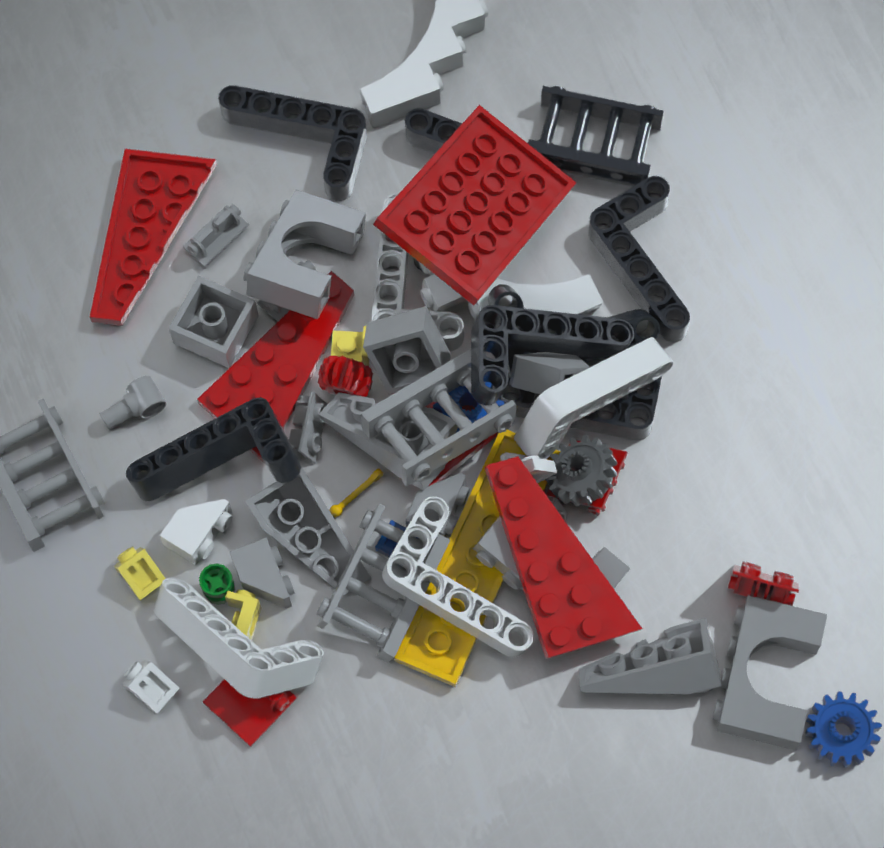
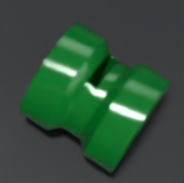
[199,563,236,605]

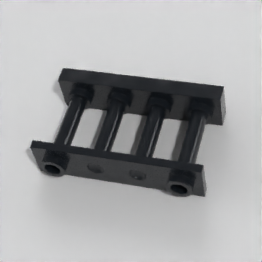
[528,86,664,187]

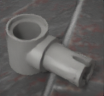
[99,376,166,430]

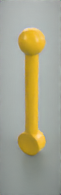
[329,468,384,517]

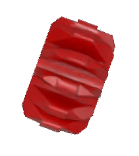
[318,355,374,397]

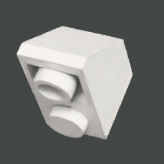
[159,499,233,565]

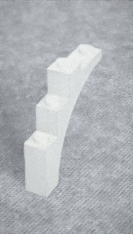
[360,0,488,128]
[419,262,603,331]

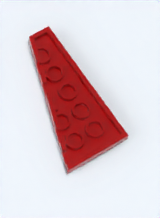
[90,149,217,326]
[197,271,355,465]
[484,456,643,659]

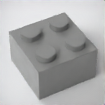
[169,275,259,368]
[363,306,451,395]

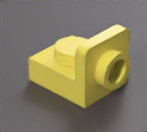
[331,326,370,366]
[114,546,166,600]
[225,590,262,640]

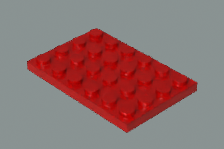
[373,105,576,306]

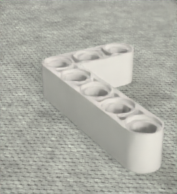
[371,193,464,351]
[514,337,674,459]
[382,497,534,657]
[154,578,324,698]

